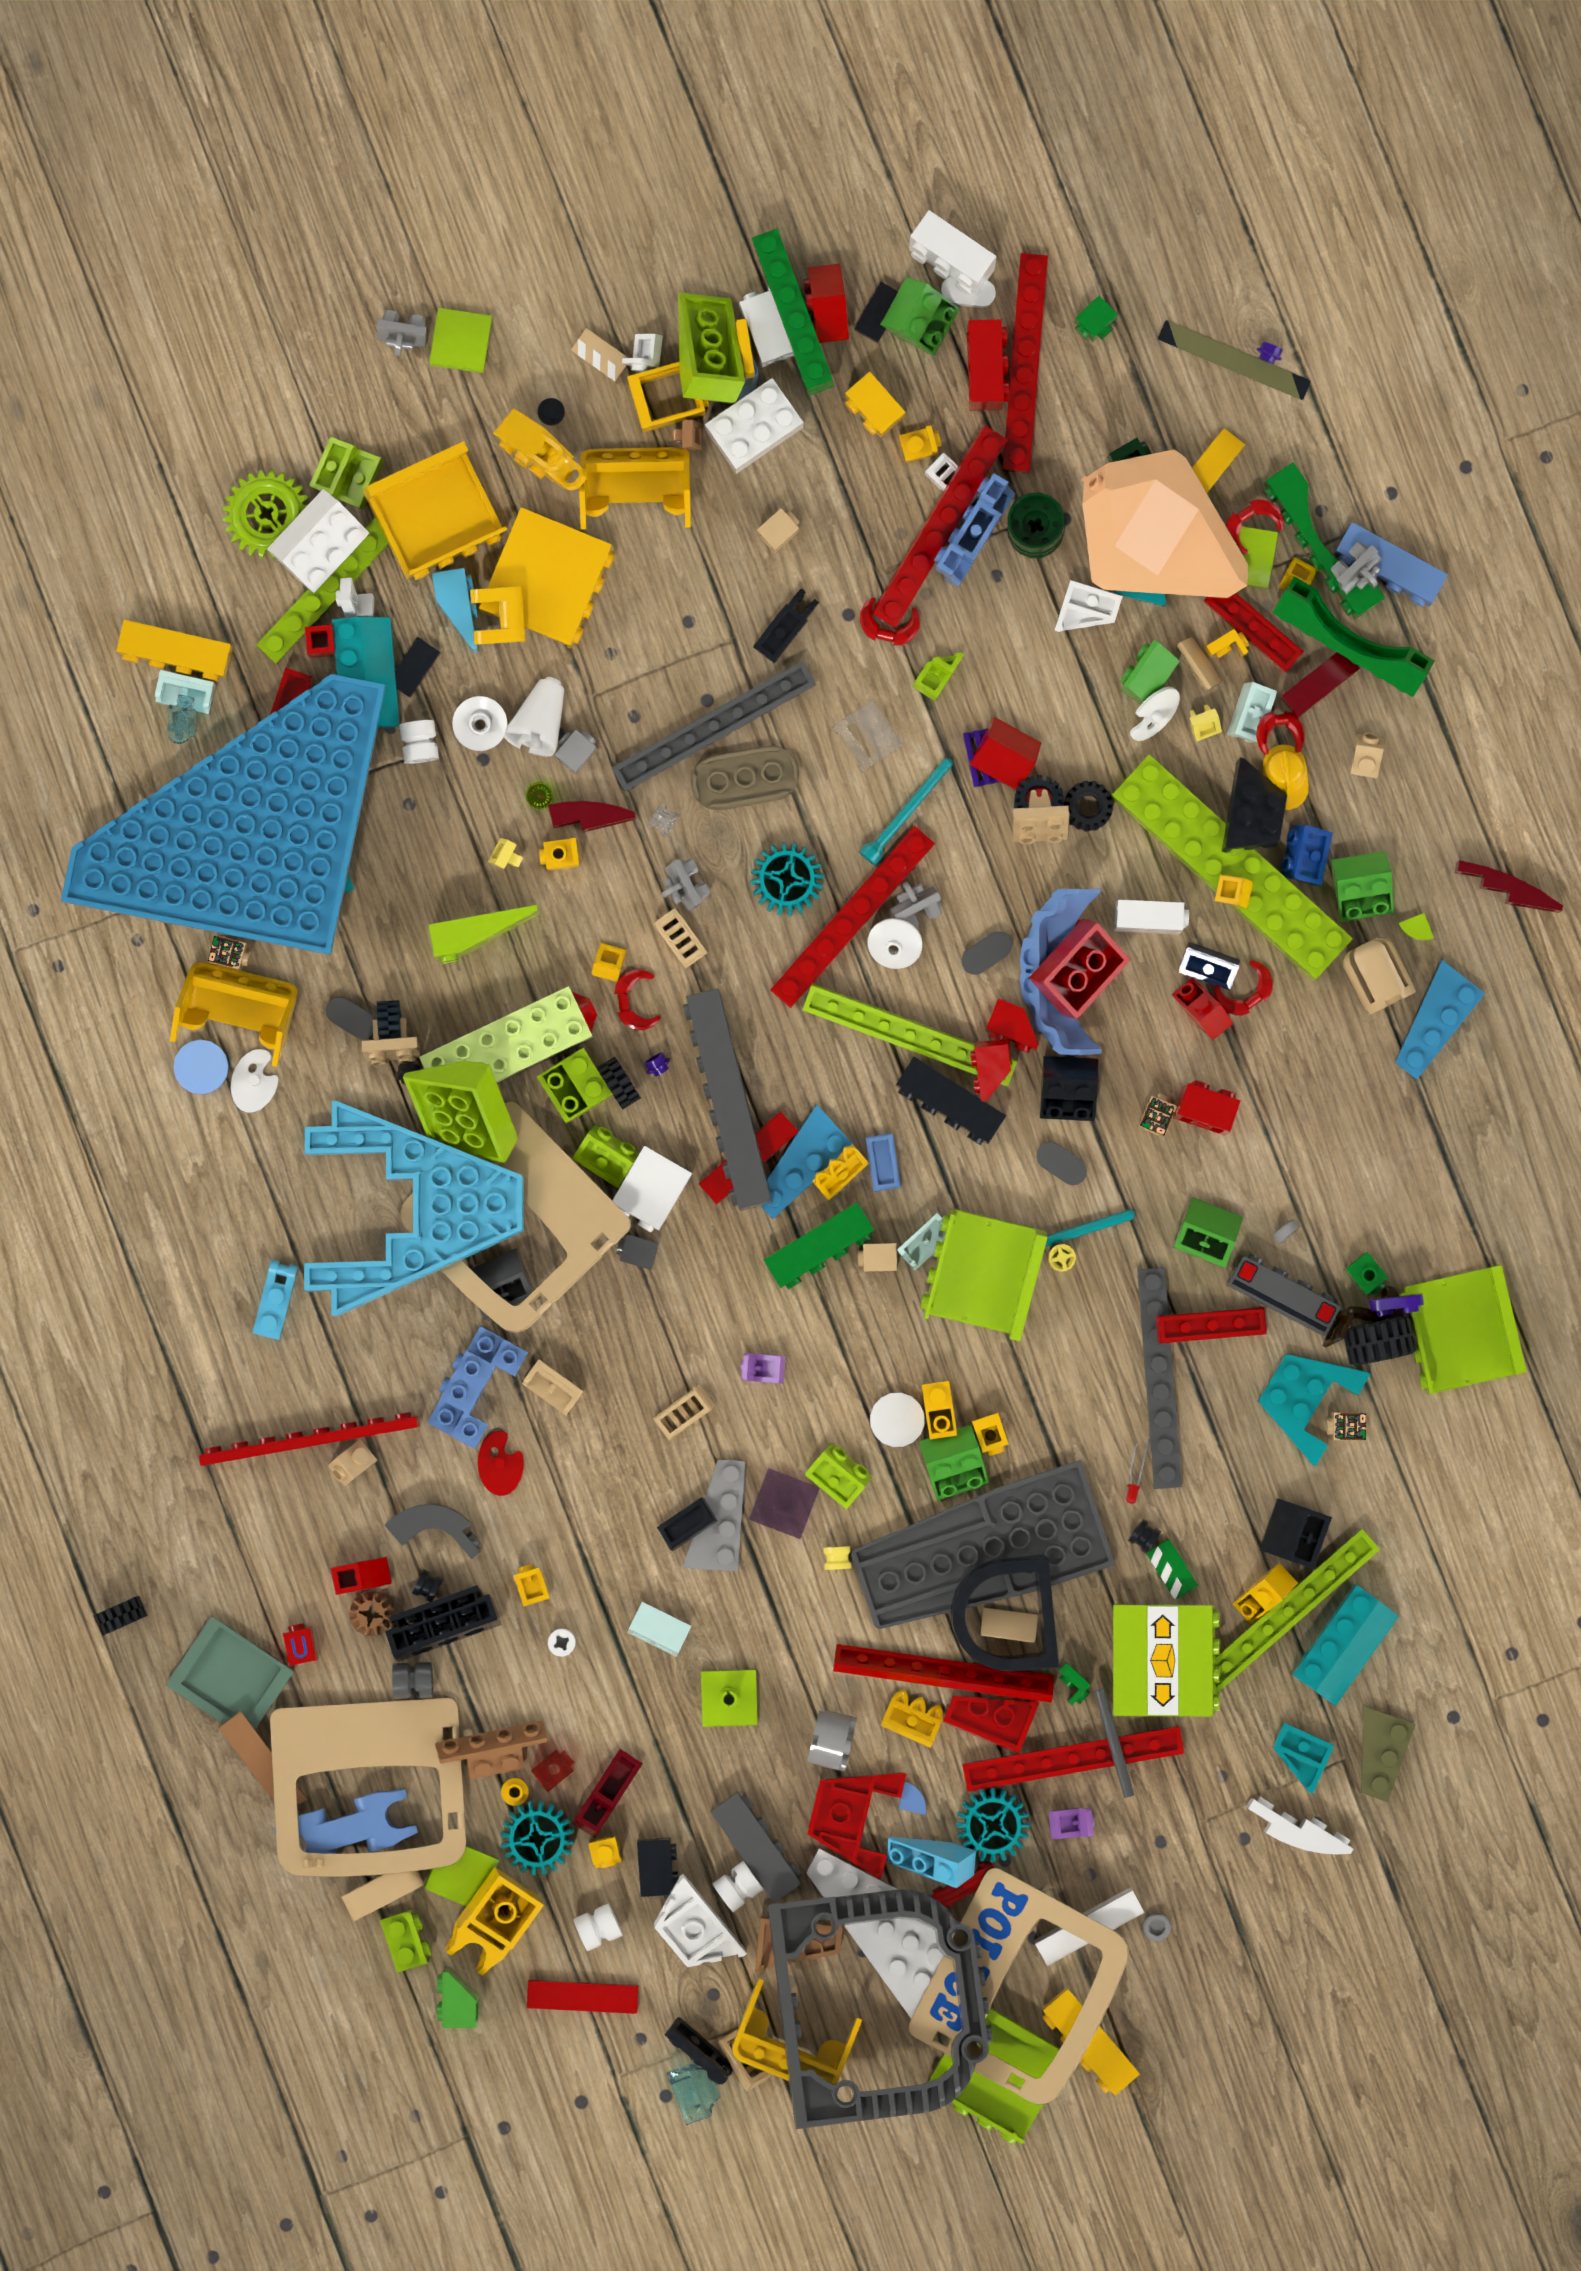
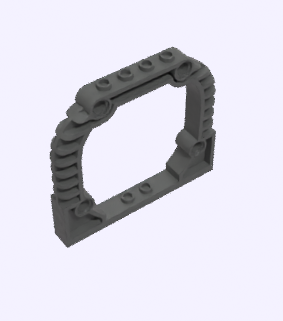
[767,1889,993,2130]

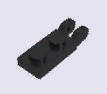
[753,589,820,664]
[664,2017,733,2085]

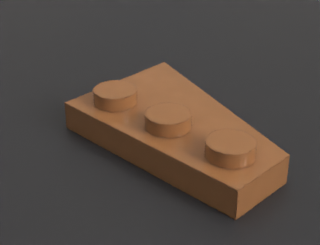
[755,1916,843,1972]

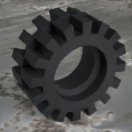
[1063,781,1113,832]
[597,1057,641,1110]
[93,1596,148,1636]

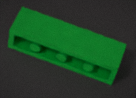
[763,1202,874,1290]

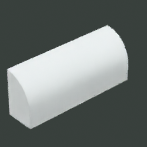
[1033,1887,1144,1966]

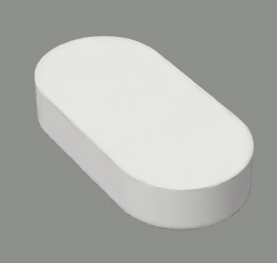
[941,277,996,308]

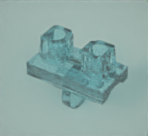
[167,694,197,744]

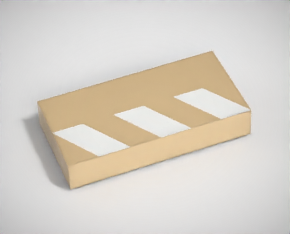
[571,328,628,383]

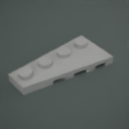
[683,1459,745,1571]

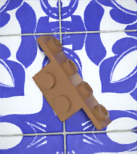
[435,1721,548,1780]

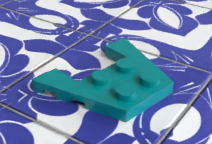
[1258,1354,1371,1466]

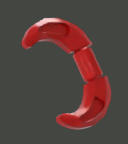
[1225,499,1284,555]
[860,598,920,646]
[1256,711,1305,755]
[1214,960,1273,1016]
[614,970,661,1030]

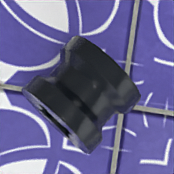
[1127,1519,1161,1554]
[412,1569,444,1602]

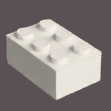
[909,210,997,295]
[705,378,804,474]
[267,489,369,593]

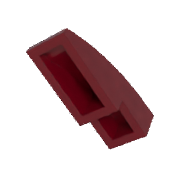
[1280,652,1360,719]
[548,801,636,833]
[572,1749,643,1838]

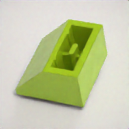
[537,1048,613,1123]

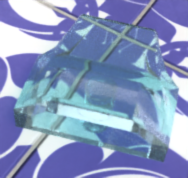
[666,2063,720,2125]

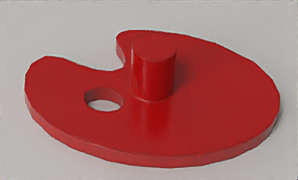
[477,1431,524,1496]

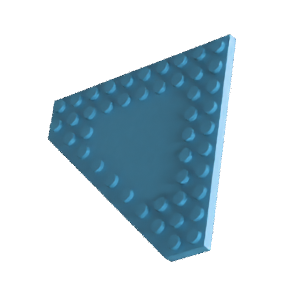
[61,674,386,955]

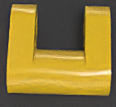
[470,586,526,645]

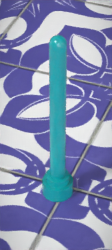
[859,758,953,866]
[1045,1209,1136,1247]

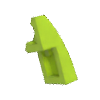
[912,652,964,701]

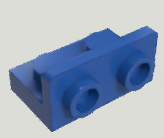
[1281,825,1333,886]

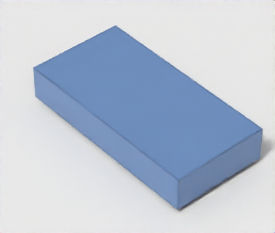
[865,1133,901,1192]

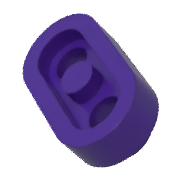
[1369,1294,1424,1316]

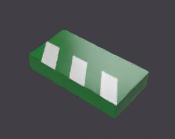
[1146,1539,1198,1600]

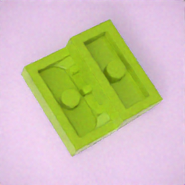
[430,308,492,373]
[309,437,385,510]
[1224,523,1278,589]
[423,1845,499,1906]

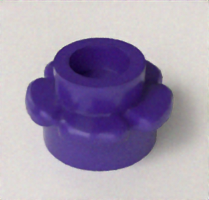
[1257,341,1283,364]
[644,1052,670,1076]

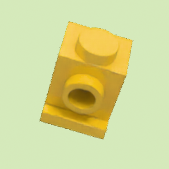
[539,837,580,871]
[971,1413,1009,1456]
[588,1835,622,1868]

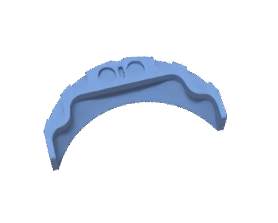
[1020,888,1101,1055]

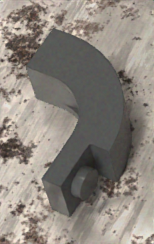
[385,1504,481,1559]

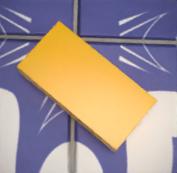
[735,319,755,379]

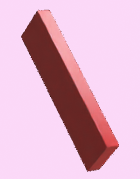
[1203,593,1304,673]
[699,1111,799,1205]
[1156,1307,1267,1344]
[527,1980,639,2014]

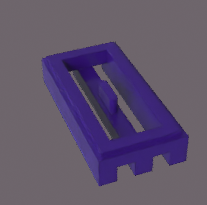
[963,729,999,788]

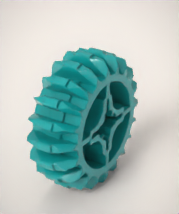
[750,842,824,916]
[956,1787,1030,1863]
[500,1800,575,1876]

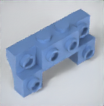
[934,473,1016,588]
[427,1326,529,1449]

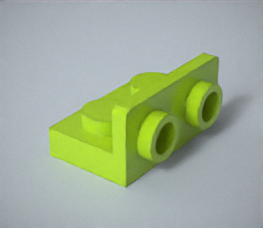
[572,1125,640,1188]
[805,1443,872,1509]
[380,1909,432,1973]

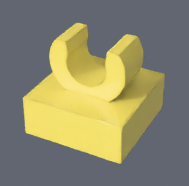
[1189,705,1222,742]
[488,838,523,869]

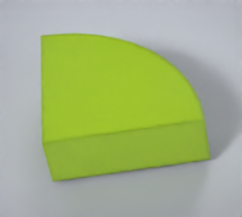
[1398,913,1434,941]

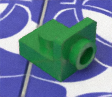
[1058,1661,1091,1705]

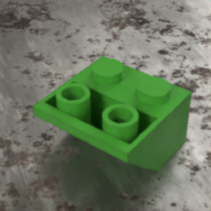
[881,277,960,356]
[1120,639,1180,705]
[1331,851,1394,922]
[1172,1197,1244,1268]
[919,1425,989,1501]
[437,1967,478,2028]

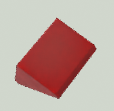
[969,717,1041,791]

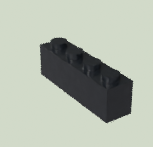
[895,1057,1006,1146]

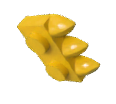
[812,1144,869,1200]
[880,1689,943,1748]

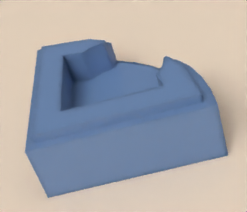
[898,1782,926,1815]

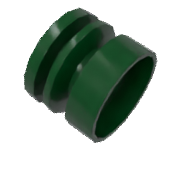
[1007,492,1065,559]

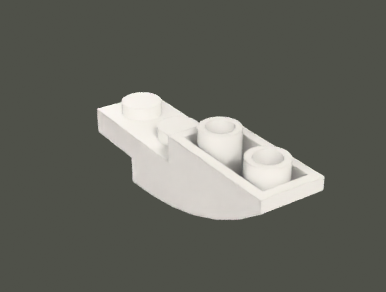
[1246,1797,1353,1854]

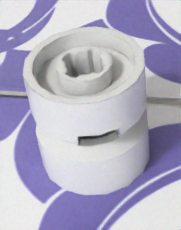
[399,720,439,764]
[712,1860,764,1912]
[573,1903,623,1951]

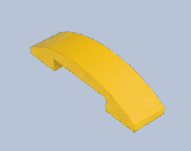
[1192,428,1245,493]

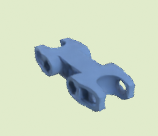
[274,1788,419,1854]

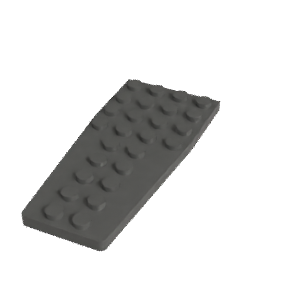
[851,1460,1116,1629]

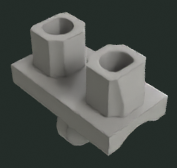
[377,310,427,356]
[1331,542,1381,595]
[661,859,710,912]
[890,882,942,927]

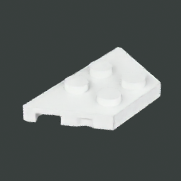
[654,1874,747,1967]

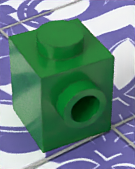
[1074,295,1118,342]
[1344,1252,1388,1296]

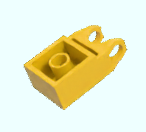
[493,408,587,490]
[445,1867,544,1976]

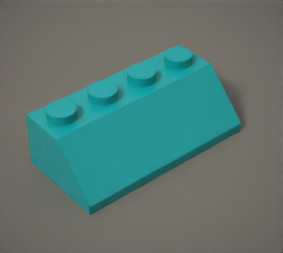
[332,617,400,729]
[1290,1584,1399,1706]

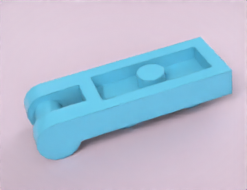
[252,1259,299,1340]

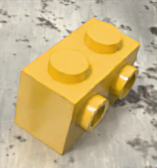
[845,371,906,438]

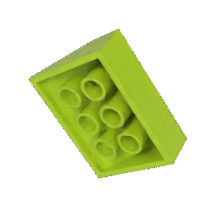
[403,1060,519,1163]

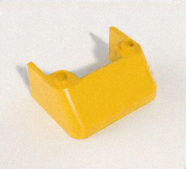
[579,447,691,529]
[170,962,298,1067]
[732,1978,862,2085]

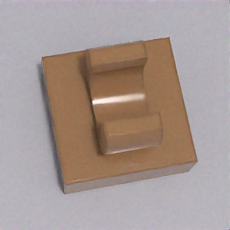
[671,420,703,452]

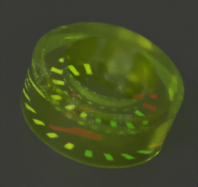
[526,782,553,810]

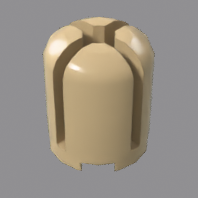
[1343,937,1416,1015]

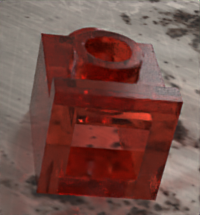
[531,1749,575,1792]

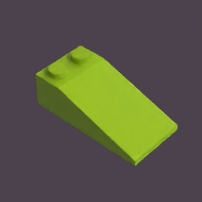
[678,292,745,403]
[428,905,540,965]

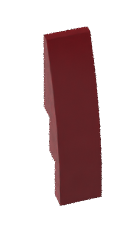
[1455,860,1563,913]

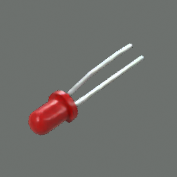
[1126,1437,1150,1504]

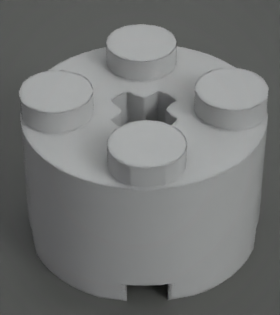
[807,1709,857,1771]

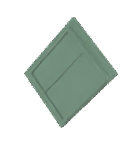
[166,1616,294,1729]

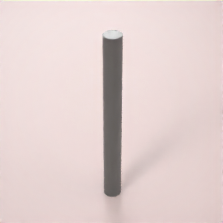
[1094,1688,1134,1798]

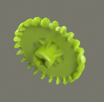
[222,469,309,559]

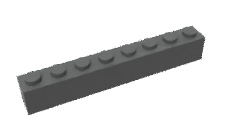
[683,988,773,1211]

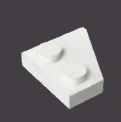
[1055,580,1123,632]

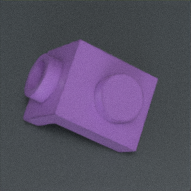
[740,1353,786,1384]
[1049,1808,1094,1839]

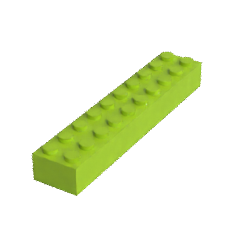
[1111,755,1353,981]

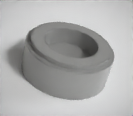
[1273,1220,1300,1245]
[1143,1913,1171,1941]

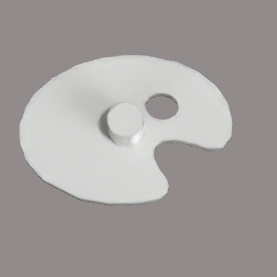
[1130,687,1180,741]
[231,1049,279,1113]

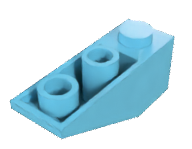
[432,568,482,653]
[887,1836,976,1888]

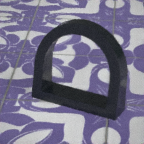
[951,1554,1059,1671]

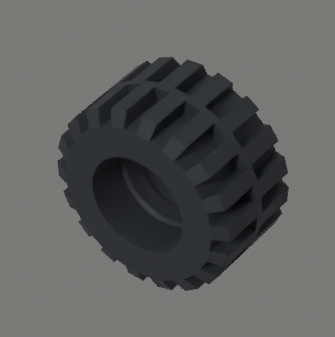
[1344,1316,1417,1366]

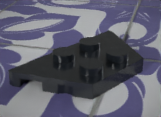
[1222,757,1287,853]

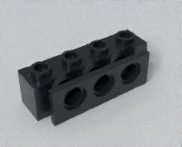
[385,1585,502,1662]

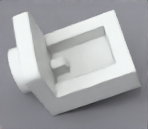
[622,334,663,373]
[336,578,374,618]

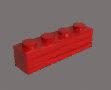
[930,1861,994,1907]

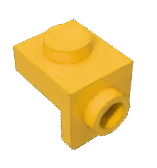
[513,1563,550,1607]

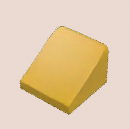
[1279,557,1317,590]
[1215,874,1253,908]
[591,942,626,982]

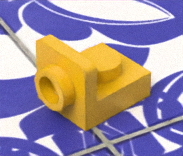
[899,425,942,463]
[1204,629,1249,658]

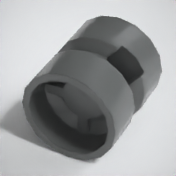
[392,1662,433,1699]

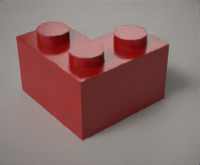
[803,263,849,343]

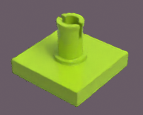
[701,1669,758,1727]

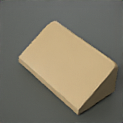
[1176,637,1222,692]
[980,1607,1038,1643]

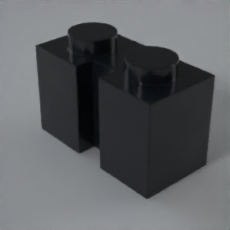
[637,1837,679,1897]

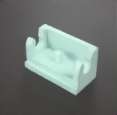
[155,670,216,714]
[1226,682,1277,743]
[896,1213,944,1271]
[627,1602,691,1657]

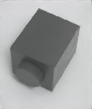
[616,1234,659,1270]

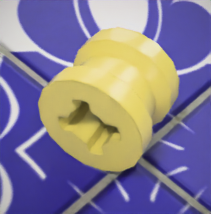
[1048,1244,1076,1272]
[823,1546,851,1570]

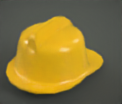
[1263,744,1309,810]

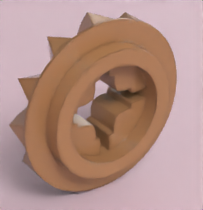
[349,1592,393,1636]

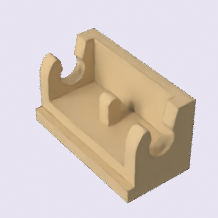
[522,1359,584,1416]

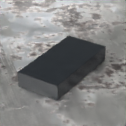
[854,282,898,343]
[395,637,441,698]
[657,1497,718,1551]

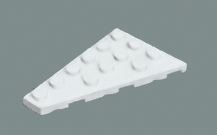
[806,1848,961,2019]

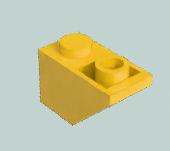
[921,1381,957,1439]
[1233,1563,1298,1624]

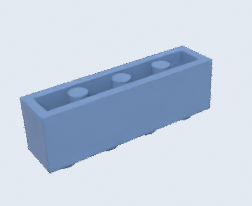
[1334,522,1448,607]

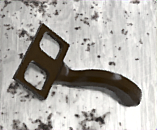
[1322,1286,1399,1348]

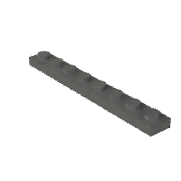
[612,661,816,792]
[1137,1268,1182,1489]

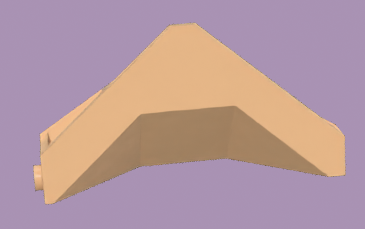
[1082,449,1248,598]

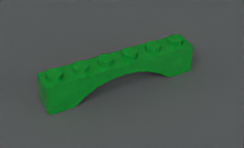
[752,228,834,396]
[1264,462,1385,619]
[1272,576,1435,697]

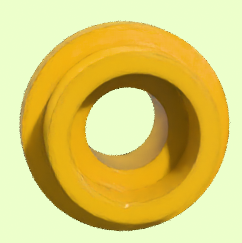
[501,1778,529,1806]

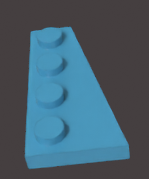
[1395,960,1485,1080]
[761,1105,854,1219]

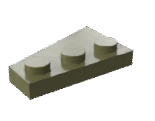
[1361,1705,1416,1802]

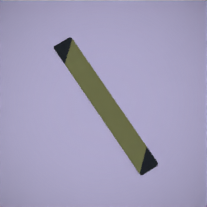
[1158,320,1311,400]

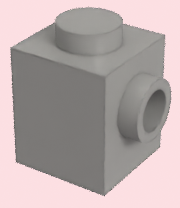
[554,730,597,775]

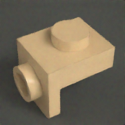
[1350,732,1384,778]
[328,1439,377,1486]

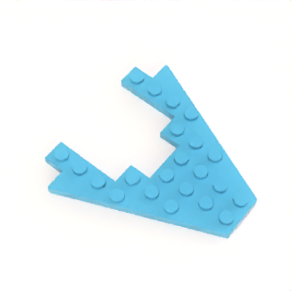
[304,1101,524,1317]

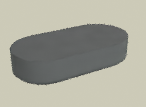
[962,932,1012,975]
[326,997,376,1040]
[1036,1142,1087,1185]

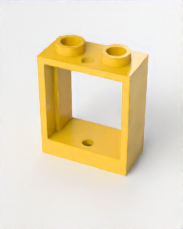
[627,362,709,433]

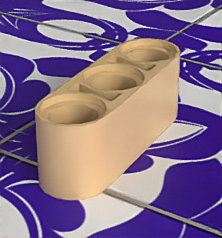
[341,1871,424,1921]

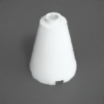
[504,677,564,756]

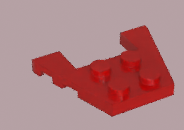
[807,1772,906,1879]

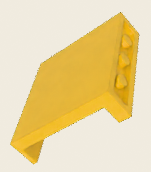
[363,441,508,580]
[479,507,615,649]

